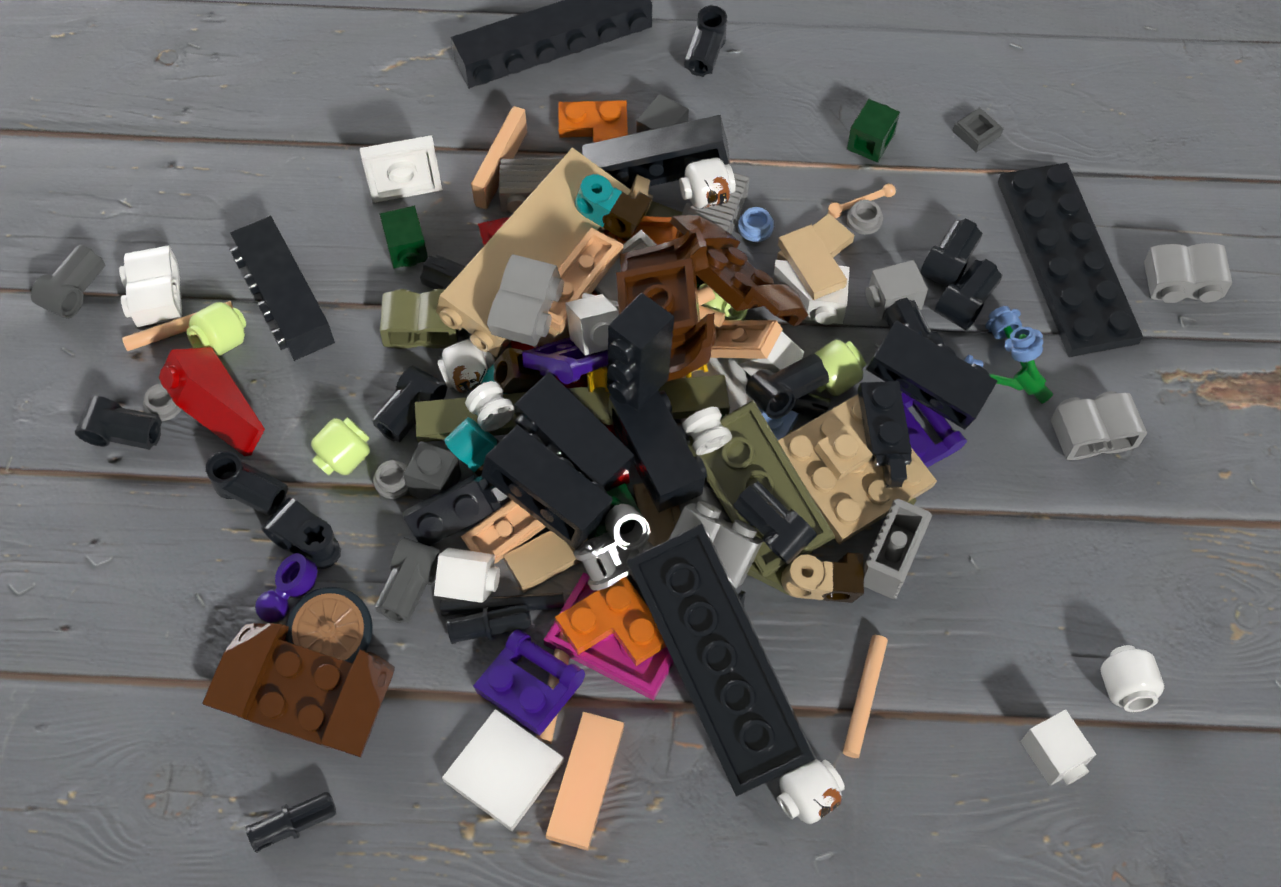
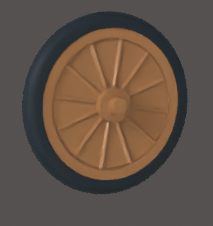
[286,587,373,663]

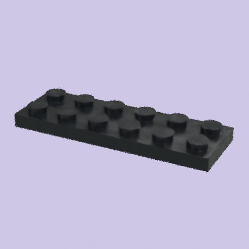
[998,162,1143,357]
[627,524,816,797]

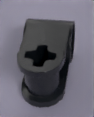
[261,497,341,569]

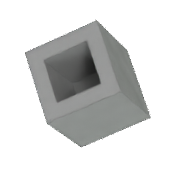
[866,260,928,320]

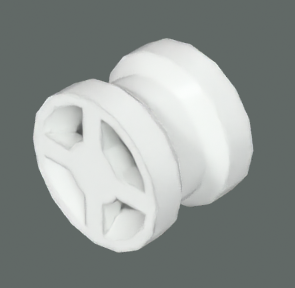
[465,381,515,432]
[682,407,732,455]

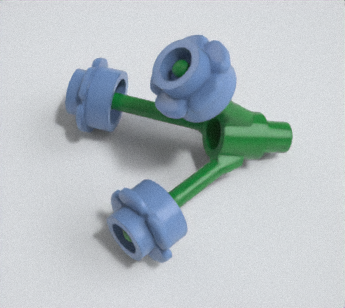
[964,306,1053,404]

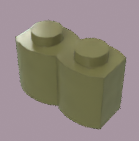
[380,289,459,349]

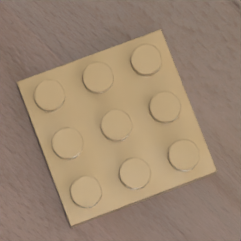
[778,394,937,545]

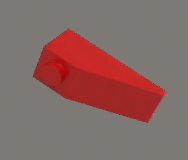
[159,347,265,456]

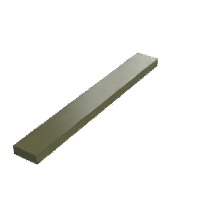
[415,374,730,443]

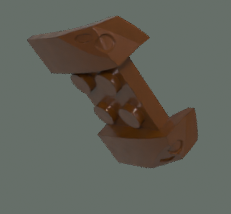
[670,215,809,326]
[616,228,716,381]
[202,623,395,758]

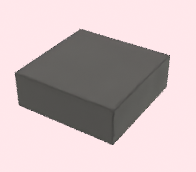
[953,107,1003,152]

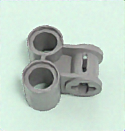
[574,504,654,590]

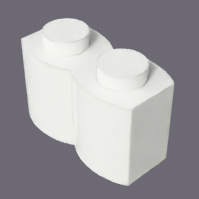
[119,245,182,327]

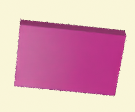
[544,572,674,701]

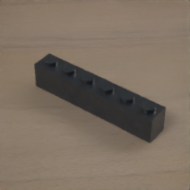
[451,0,652,88]

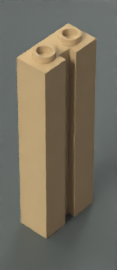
[436,148,631,358]

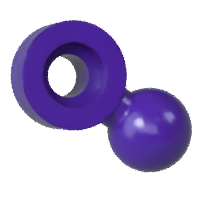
[255,553,317,623]

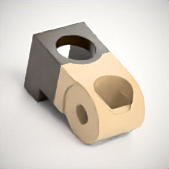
[781,552,864,603]

